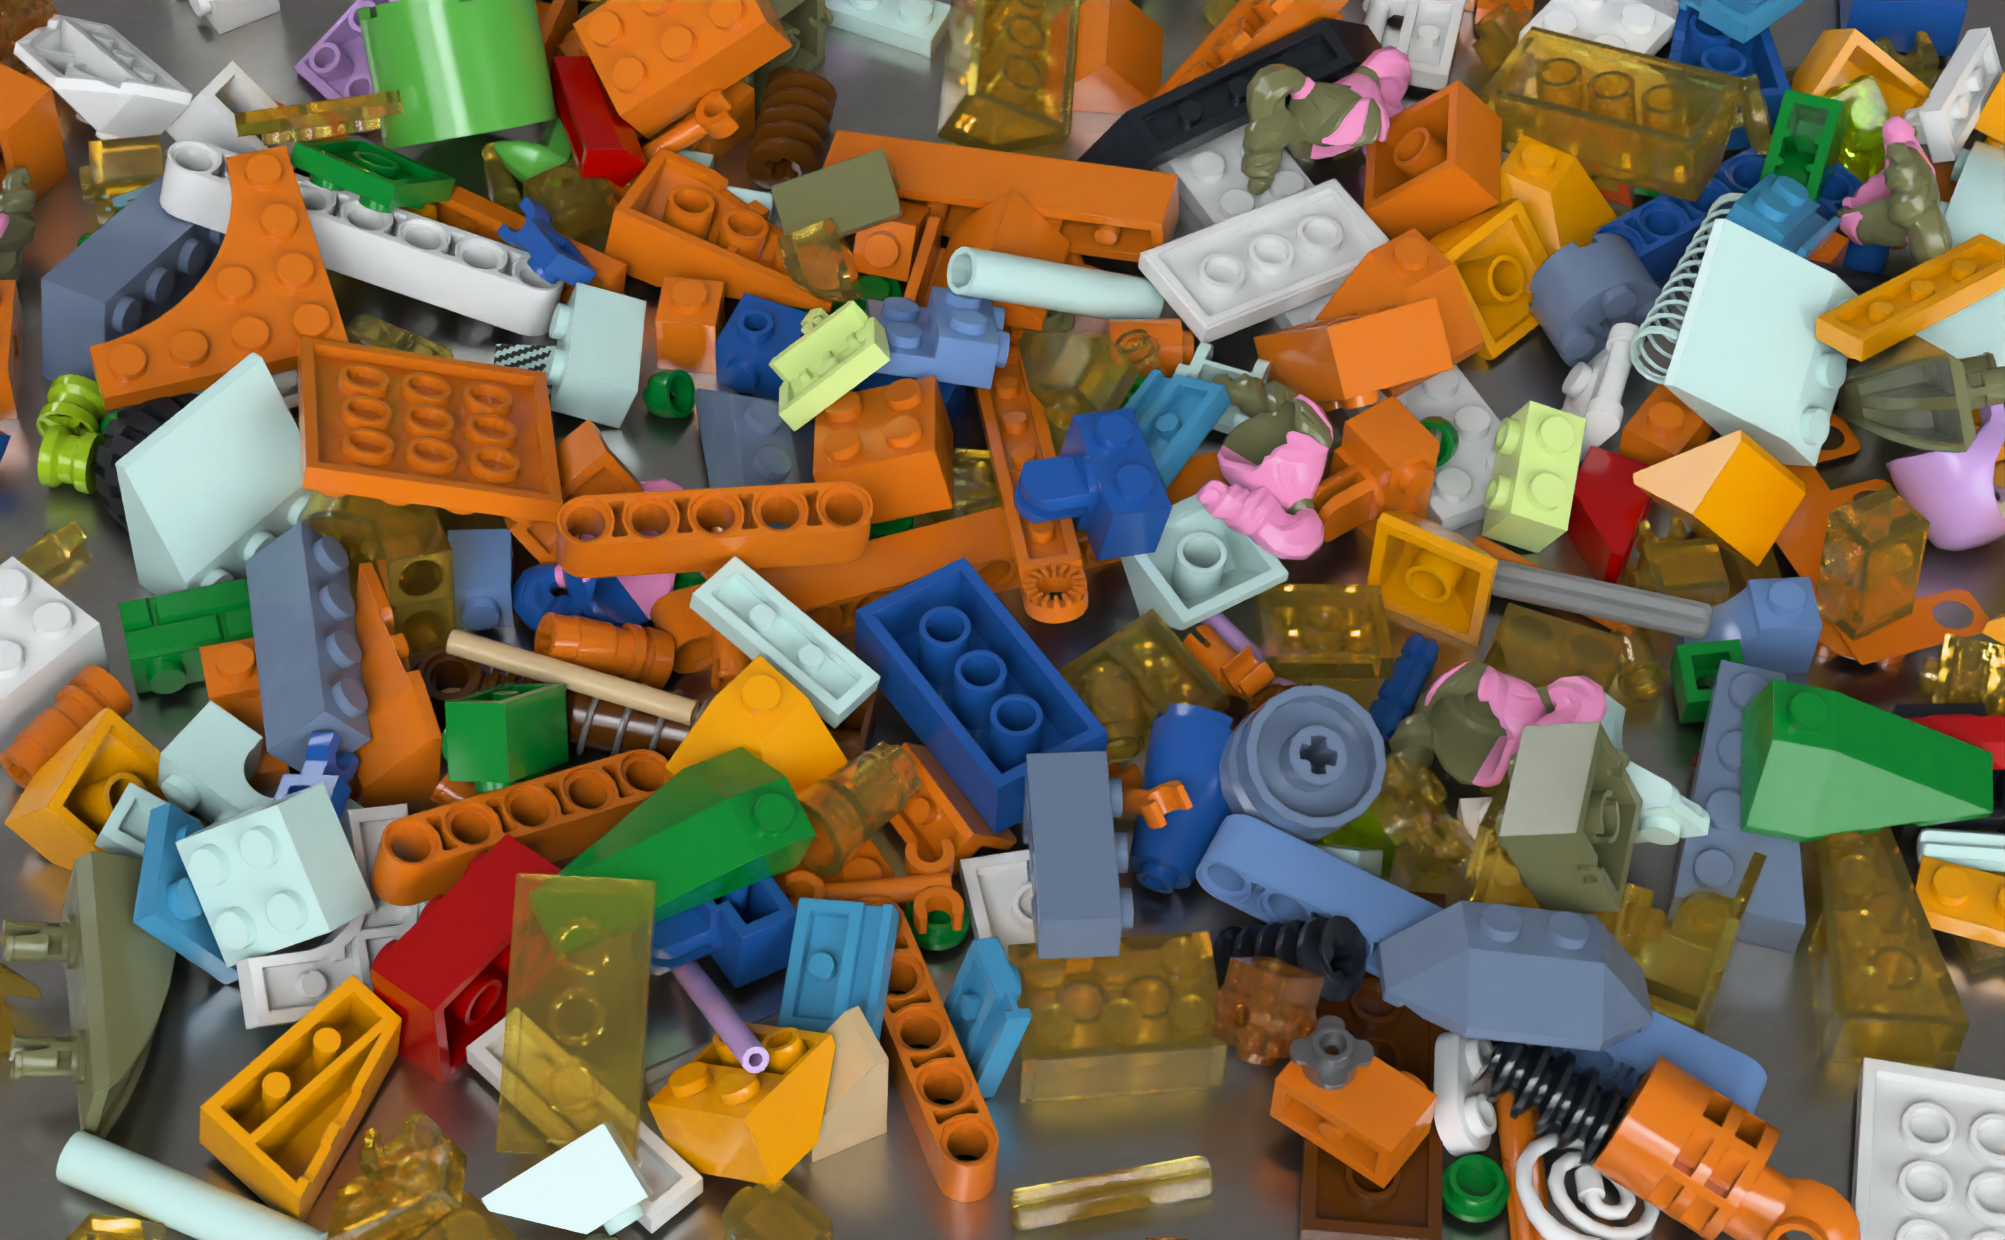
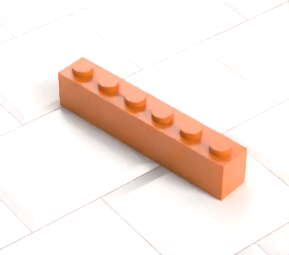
[822,130,1179,262]

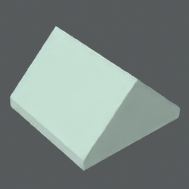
[1121,494,1289,631]

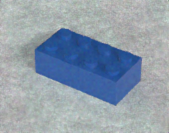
[855,557,1108,835]

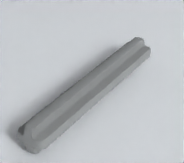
[1492,559,1713,640]

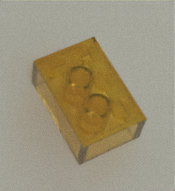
[1007,931,1228,1104]

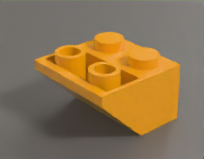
[647,1021,836,1186]

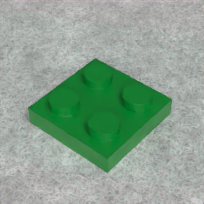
[290,135,456,213]

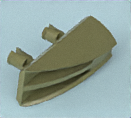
[1834,335,2005,453]
[0,851,176,1139]

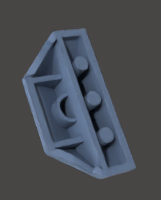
[694,388,815,529]
[1376,900,1653,1051]

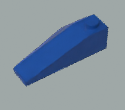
[1666,7,1791,150]

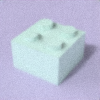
[175,782,375,968]

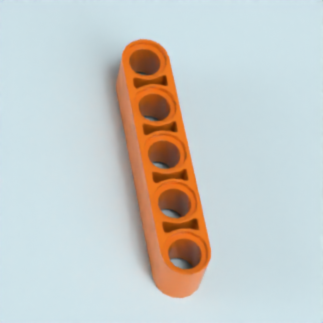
[556,481,873,578]
[370,749,671,906]
[855,896,999,1203]

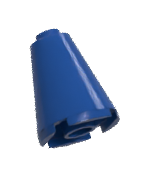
[1129,703,1234,894]

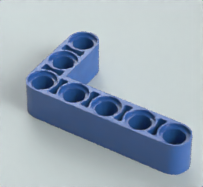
[1591,136,1892,283]

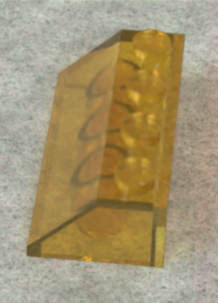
[937,0,1081,152]
[1481,26,1744,202]

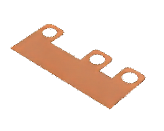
[1775,414,1990,665]

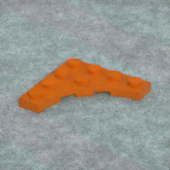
[89,145,349,411]

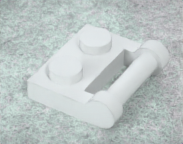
[1362,0,1465,90]
[1561,322,1645,463]

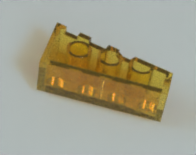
[1800,827,1970,1068]

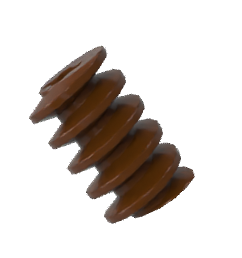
[745,67,837,191]

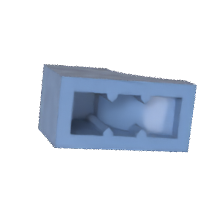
[1676,577,1823,674]

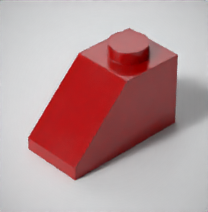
[1566,445,1653,585]

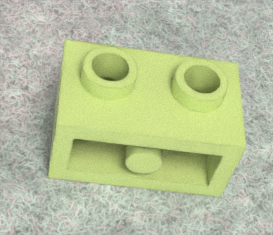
[1481,401,1586,553]

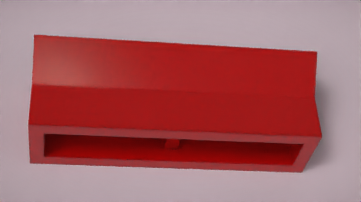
[550,56,647,188]

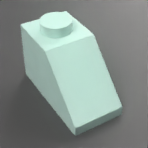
[481,1120,654,1236]

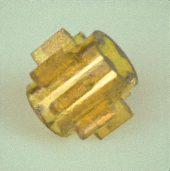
[1472,3,1534,74]
[1581,883,1667,958]

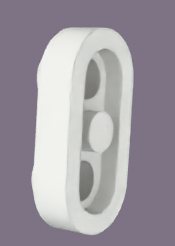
[1434,1031,1497,1157]

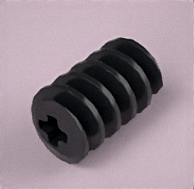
[1212,915,1367,1010]
[1471,1041,1627,1167]

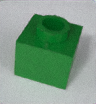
[1670,639,1744,724]

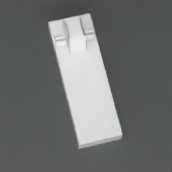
[1902,27,2003,163]

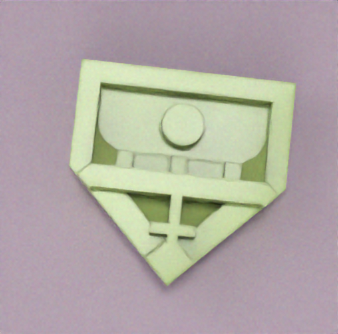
[768,300,890,432]

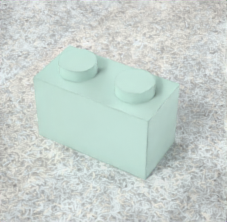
[545,282,646,429]

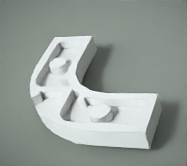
[236,804,419,1030]

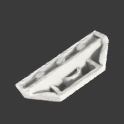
[13,14,193,146]

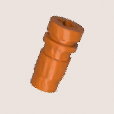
[534,612,675,690]
[0,664,133,789]

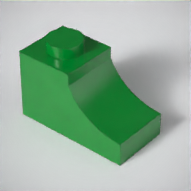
[1759,89,1849,203]

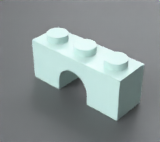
[157,701,363,824]

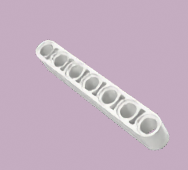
[159,140,564,336]

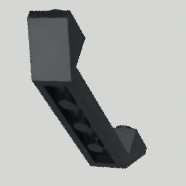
[1077,18,1383,171]

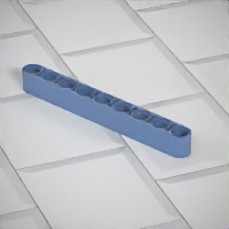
[1196,814,1767,1114]

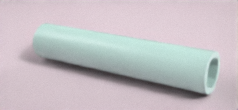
[947,246,1164,320]
[56,1130,331,1240]

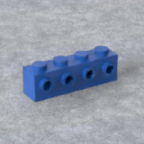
[716,293,967,430]

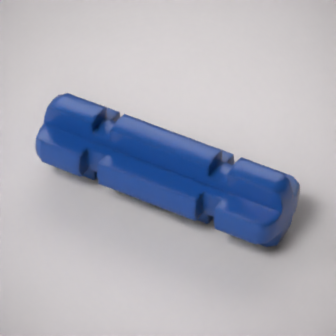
[1368,633,1439,741]

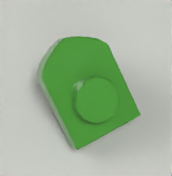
[493,113,576,195]

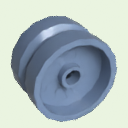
[1219,685,1387,844]

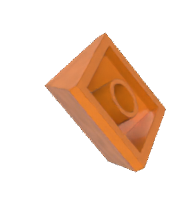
[1046,0,1164,114]
[926,189,1070,331]

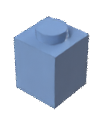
[446,529,515,630]

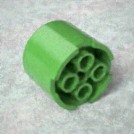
[357,0,558,149]

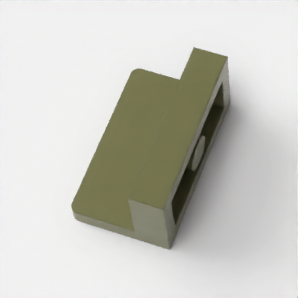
[770,148,903,253]

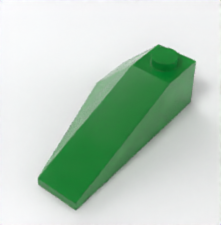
[1740,679,1993,842]
[529,747,816,960]

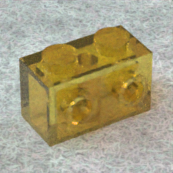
[1815,486,1930,642]

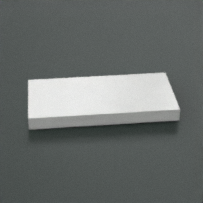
[1138,178,1390,343]

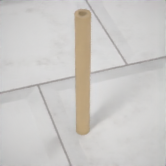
[446,629,699,726]

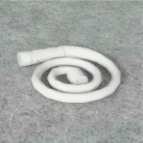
[1516,1133,1660,1240]

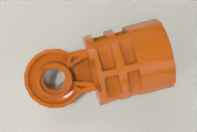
[1590,1055,1861,1240]

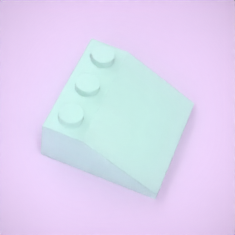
[1663,218,1858,467]
[115,352,325,596]

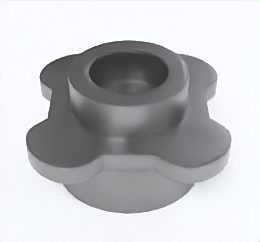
[1289,1015,1374,1090]

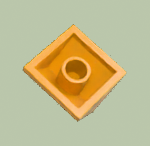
[1633,429,1806,567]

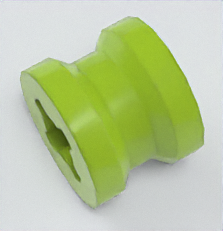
[36,374,107,437]
[38,425,105,494]

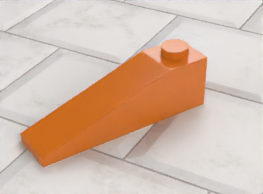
[1147,0,1349,102]
[604,147,854,313]
[346,562,442,813]

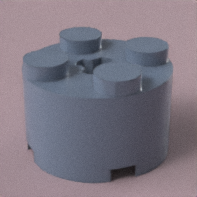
[1528,233,1671,367]

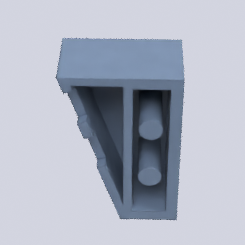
[1022,751,1134,959]

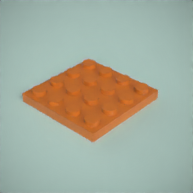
[297,336,563,524]

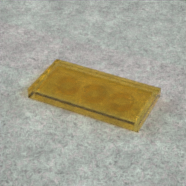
[496,873,657,1161]

